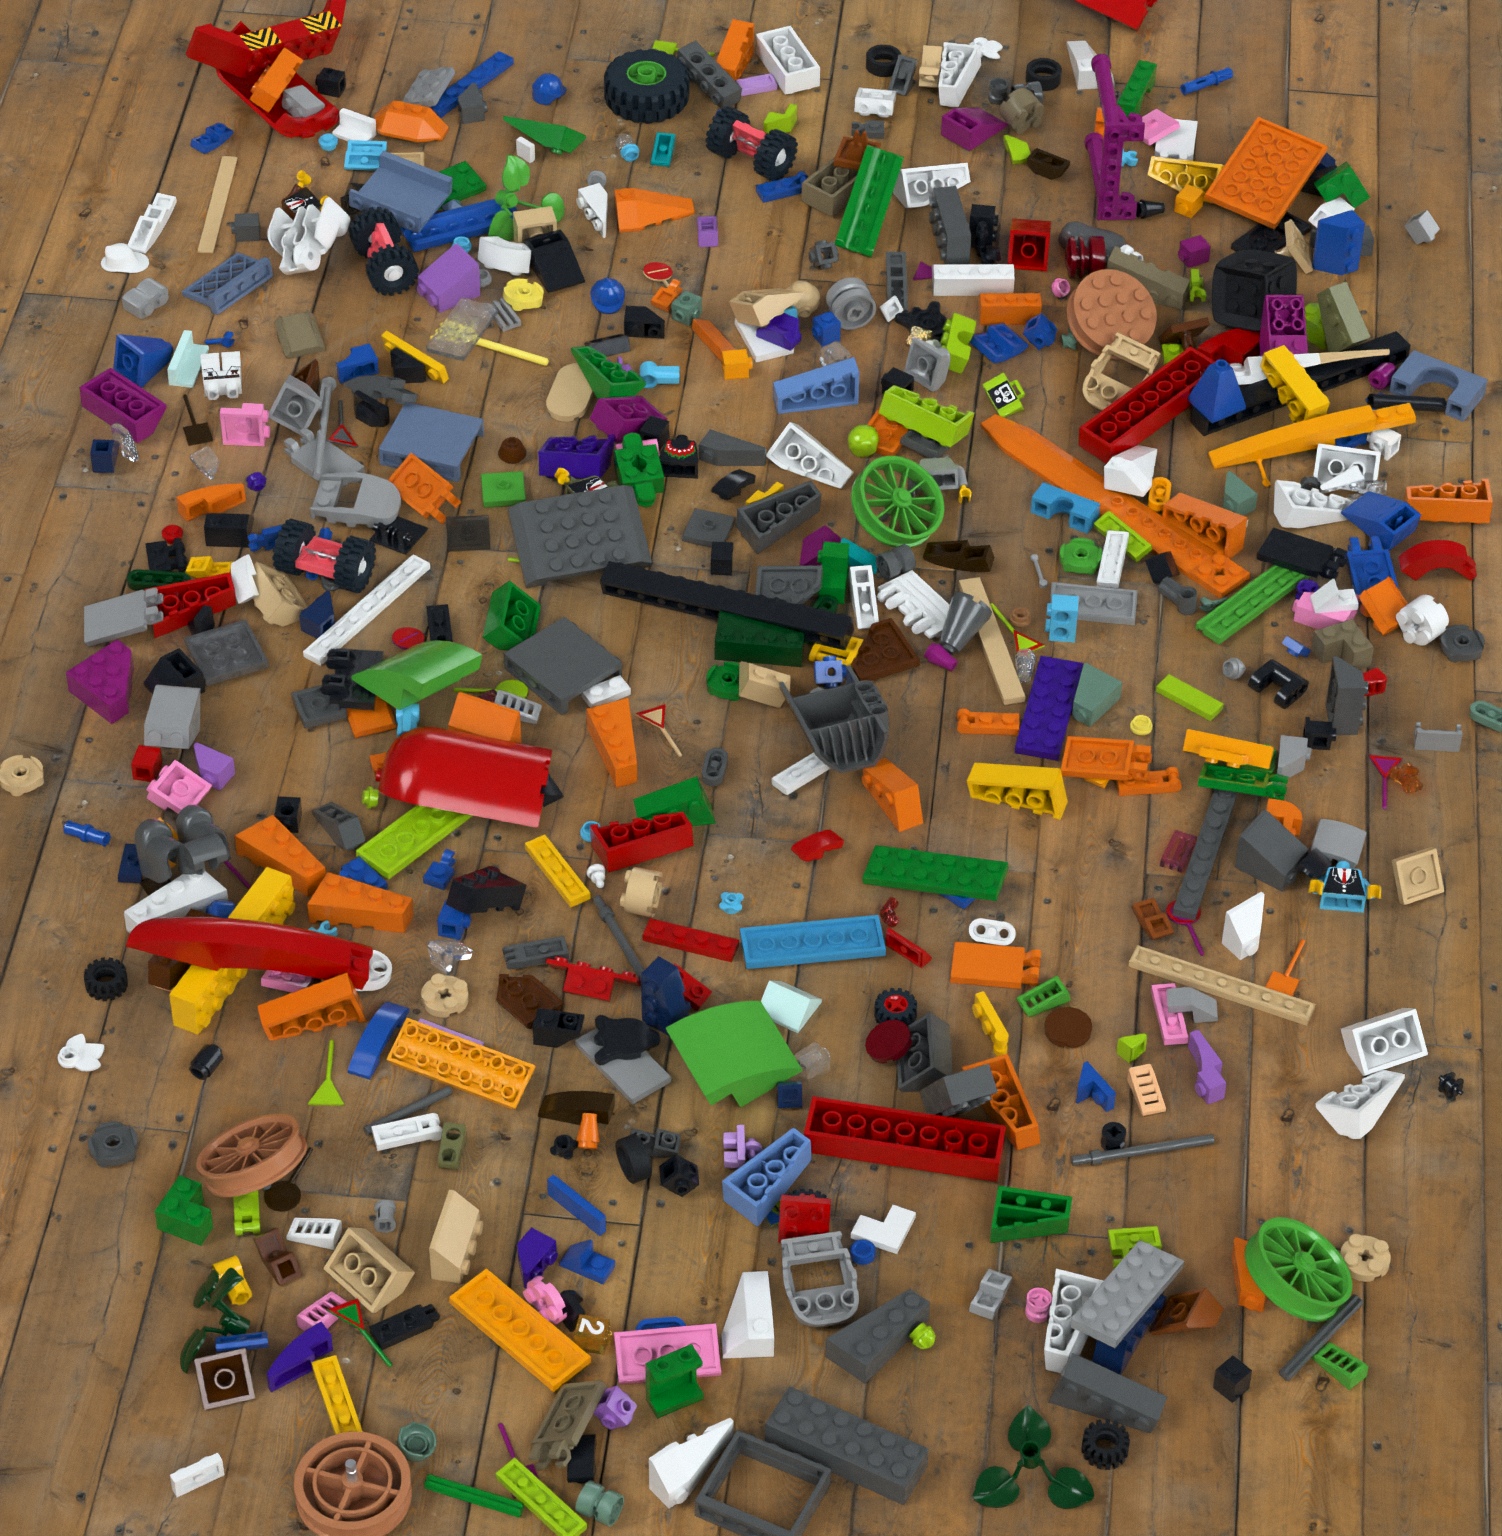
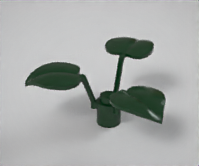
[180,1268,250,1374]
[972,1405,1094,1509]

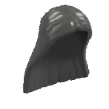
[1059,221,1125,264]

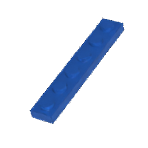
[430,51,514,118]

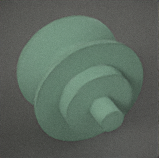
[1061,328,1079,350]

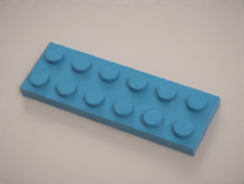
[740,915,886,969]

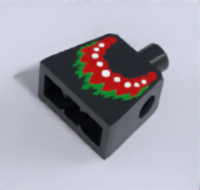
[659,435,698,479]

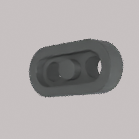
[702,748,728,786]

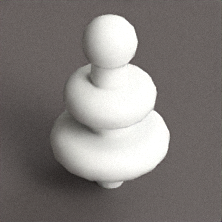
[587,864,606,888]

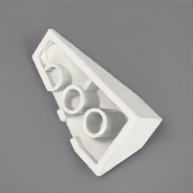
[1067,41,1115,90]
[1104,445,1157,497]
[1274,480,1354,529]
[1316,1070,1405,1139]

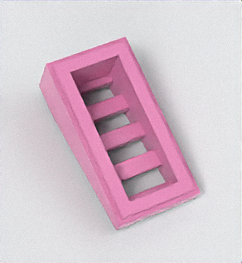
[297,1291,347,1331]

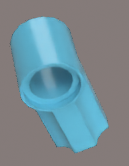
[639,361,679,388]
[396,703,420,738]

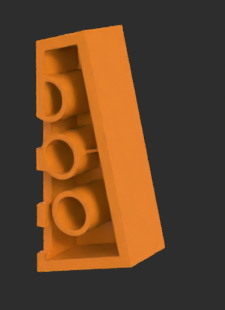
[234,815,326,897]
[307,872,414,933]
[257,973,367,1041]

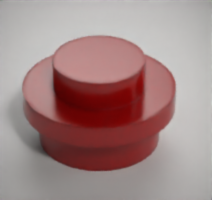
[162,525,183,544]

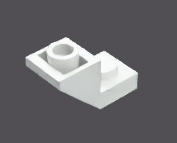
[1308,197,1355,228]

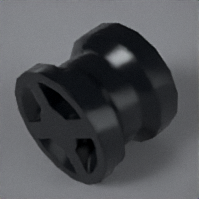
[1101,1122,1126,1151]

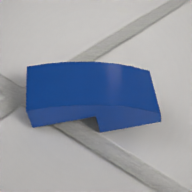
[191,123,233,154]

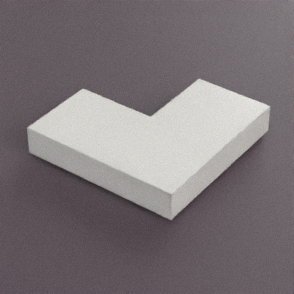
[851,1205,916,1254]

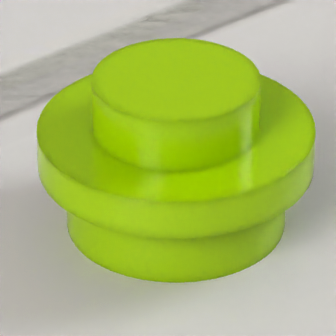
[362,786,378,809]

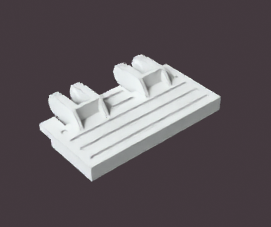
[877,570,950,639]

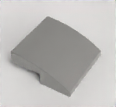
[1309,819,1367,869]

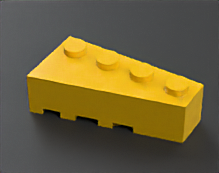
[1260,345,1330,422]
[967,763,1068,820]

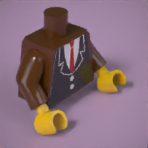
[281,170,329,221]

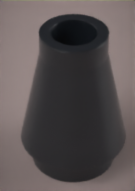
[1136,199,1165,219]

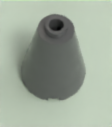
[939,592,992,655]

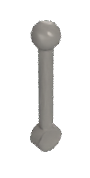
[1030,554,1047,588]

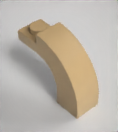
[919,45,943,88]

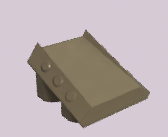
[275,310,325,359]

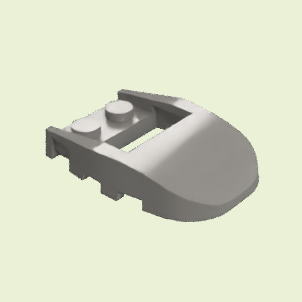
[310,471,401,528]
[781,1231,859,1327]

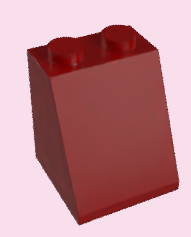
[1008,218,1051,271]

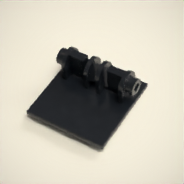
[369,516,428,555]

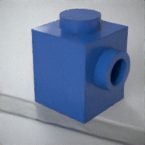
[811,311,841,347]
[437,900,471,940]

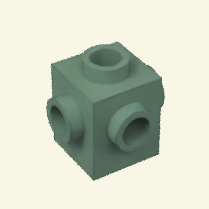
[671,290,702,326]

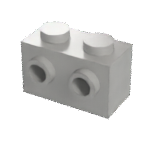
[282,85,325,117]

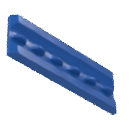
[400,199,517,252]

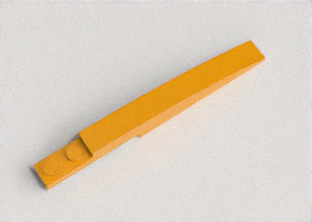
[1208,403,1416,469]

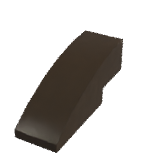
[923,540,995,572]
[538,1091,615,1125]

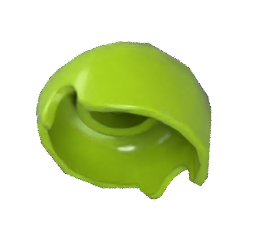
[848,424,879,457]

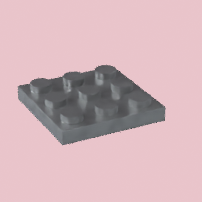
[184,619,269,686]

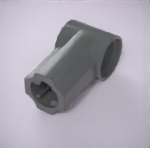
[1158,576,1197,615]

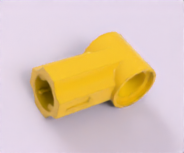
[212,1255,252,1306]

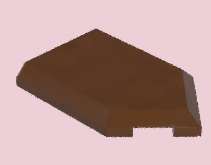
[496,974,563,1029]

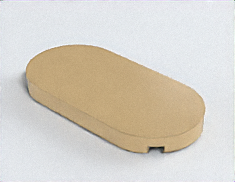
[546,363,594,422]

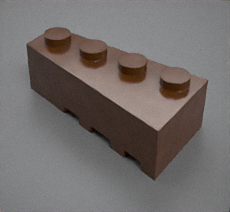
[148,909,221,990]

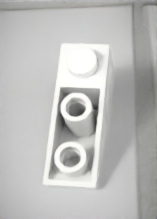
[576,183,608,238]

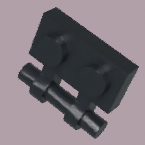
[145,538,188,573]

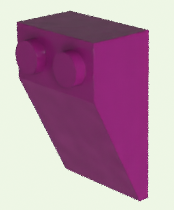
[590,396,667,443]

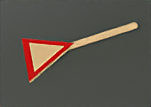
[635,704,682,757]

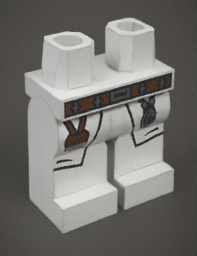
[200,351,242,400]

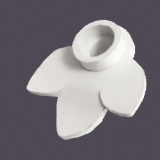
[969,37,1003,59]
[58,1034,104,1072]

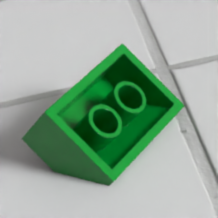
[482,580,541,650]

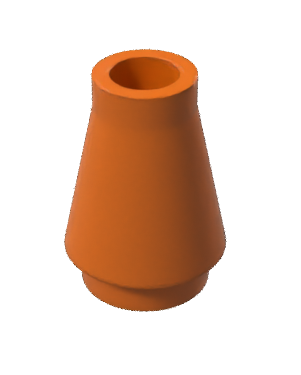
[576,1113,600,1149]

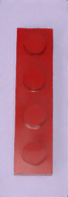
[643,918,739,962]

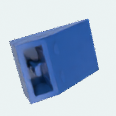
[1341,491,1421,551]

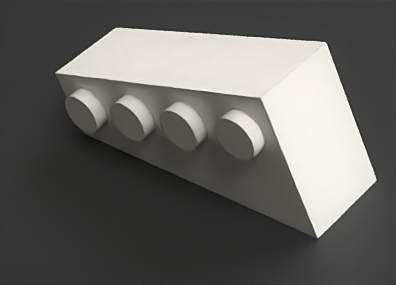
[938,42,981,107]
[124,871,228,933]
[1044,1268,1104,1373]

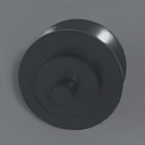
[980,245,1001,264]
[1438,1072,1464,1099]

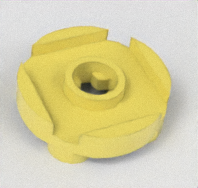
[503,279,544,311]

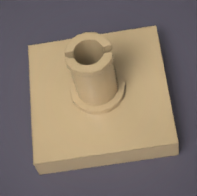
[1274,220,1313,274]
[1392,847,1444,905]

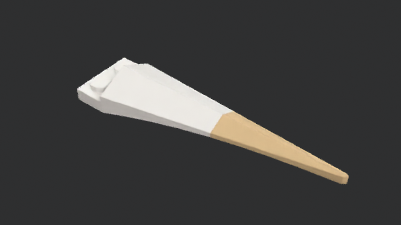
[1230,349,1390,385]

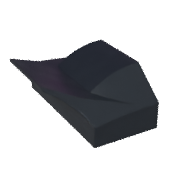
[354,390,390,427]

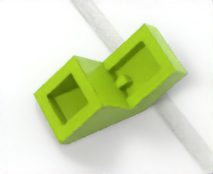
[763,103,797,134]

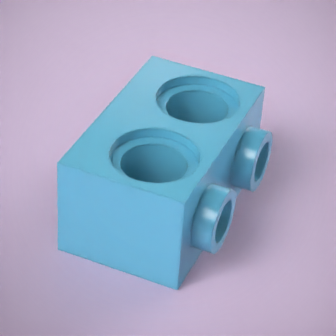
[1045,594,1079,643]

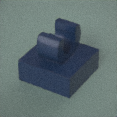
[777,1081,802,1108]

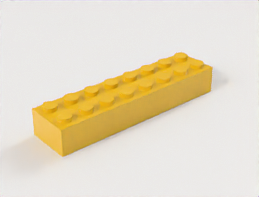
[169,867,295,1035]

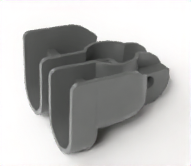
[135,805,231,883]

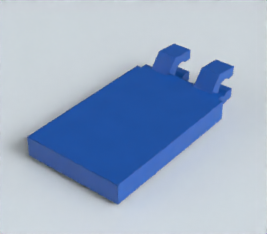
[1345,536,1399,605]

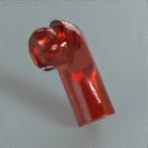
[879,897,900,928]

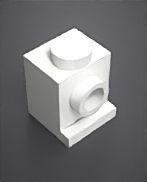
[1366,428,1401,461]

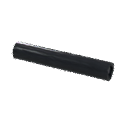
[1367,394,1446,412]

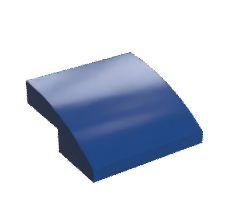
[970,323,1029,364]
[215,1331,269,1353]

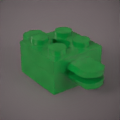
[614,433,664,507]

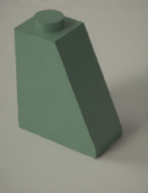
[1072,663,1122,727]

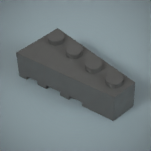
[1048,1353,1167,1433]

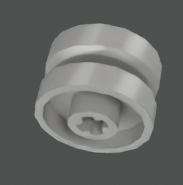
[826,277,876,330]

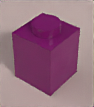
[1178,235,1211,268]

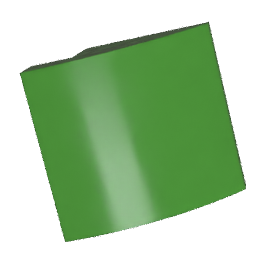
[351,640,482,710]
[665,1001,803,1108]

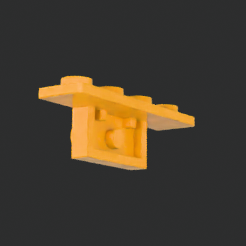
[1183,729,1274,769]

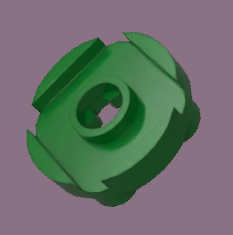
[706,662,741,701]

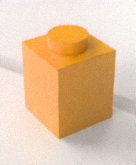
[1174,184,1204,218]
[722,349,752,380]

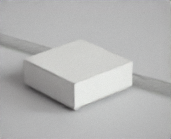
[516,137,535,163]

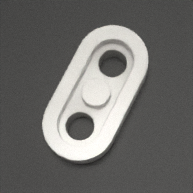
[969,918,1016,946]

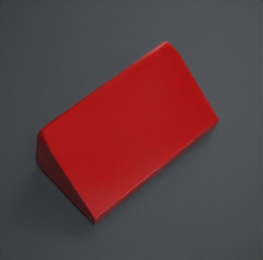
[886,928,932,968]

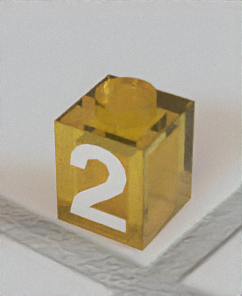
[574,1314,614,1355]

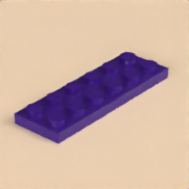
[1015,656,1084,761]

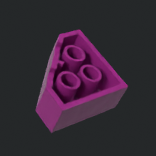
[66,639,134,724]

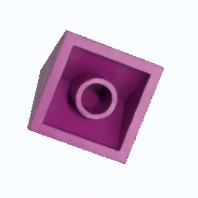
[799,525,841,566]

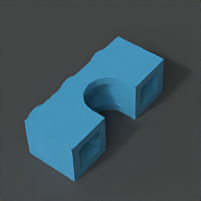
[1031,482,1100,534]

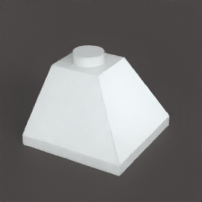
[1222,892,1265,960]

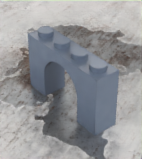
[1390,350,1488,422]

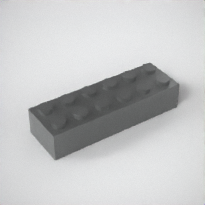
[765,1386,929,1505]

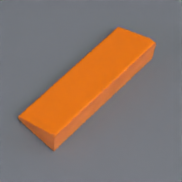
[692,319,736,362]

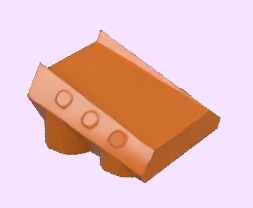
[1359,576,1408,636]

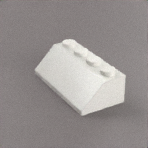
[932,264,1015,296]

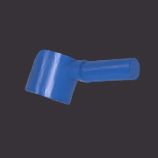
[205,331,235,348]

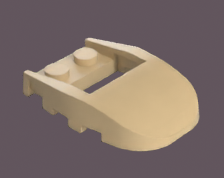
[1082,332,1161,411]

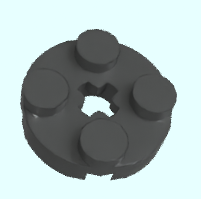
[1440,625,1485,663]
[88,1121,138,1168]

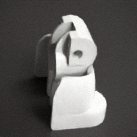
[268,197,351,275]

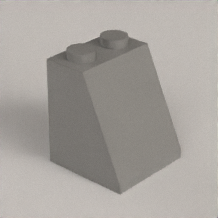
[144,685,200,749]

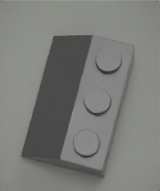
[1325,656,1368,735]
[896,1012,953,1092]

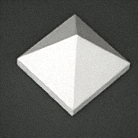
[879,295,904,322]

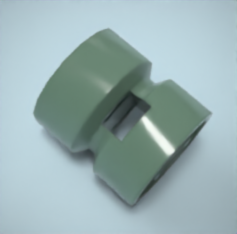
[575,1480,624,1527]

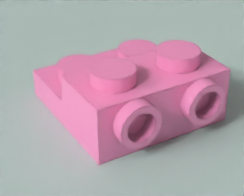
[220,403,270,446]
[146,760,212,814]

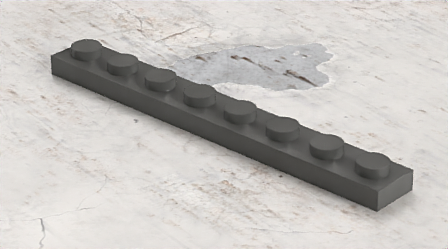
[1172,789,1238,921]

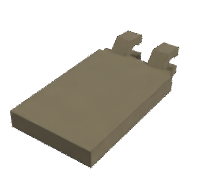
[528,1380,607,1470]

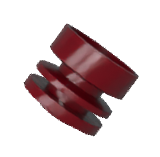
[1065,236,1105,278]

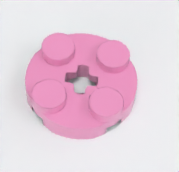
[523,1276,567,1325]

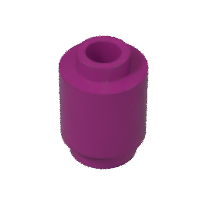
[1368,362,1397,390]

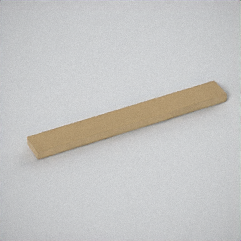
[959,577,1025,705]
[1128,945,1316,1026]

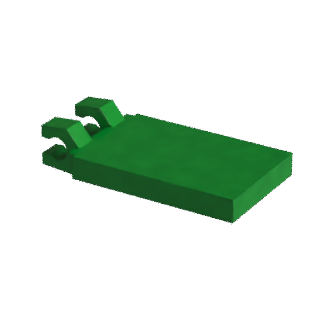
[1198,763,1289,801]

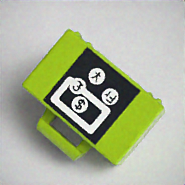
[983,372,1025,417]

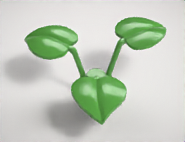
[488,155,565,241]

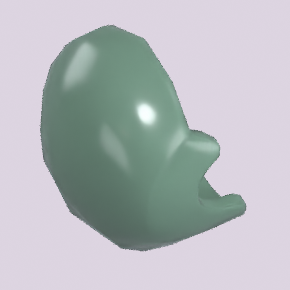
[396,1421,437,1462]

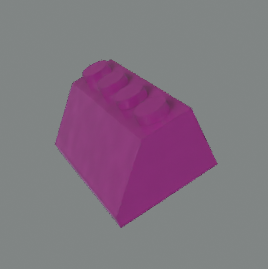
[79,368,167,443]

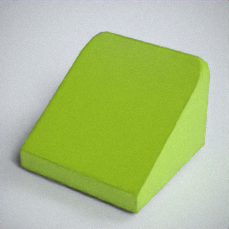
[1116,1033,1147,1063]

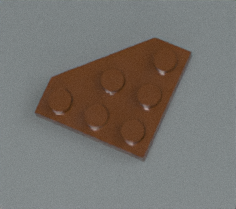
[851,618,920,681]

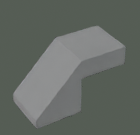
[1167,987,1218,1023]

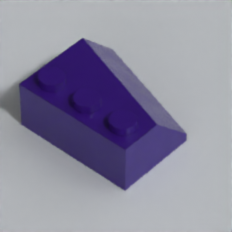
[538,435,615,479]

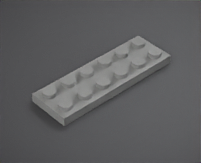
[1070,1240,1184,1348]

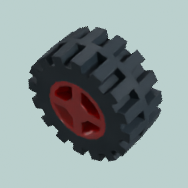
[874,988,917,1026]

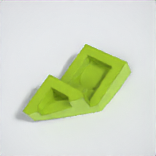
[1003,135,1031,165]

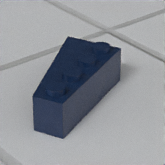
[1092,1291,1166,1375]

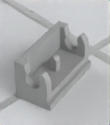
[1413,722,1463,752]

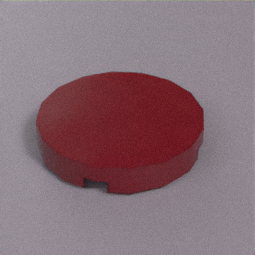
[865,1020,912,1064]

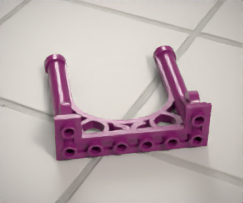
[1084,54,1145,220]

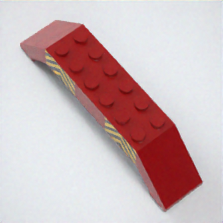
[186,0,346,78]

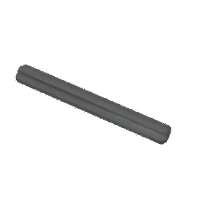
[1279,1294,1363,1381]

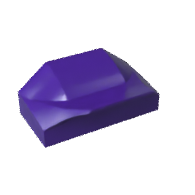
[756,313,801,351]

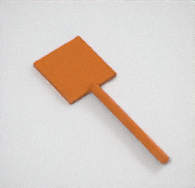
[1265,939,1305,996]

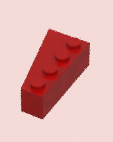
[590,812,694,873]

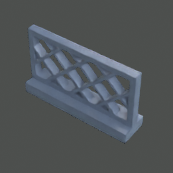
[182,252,274,315]

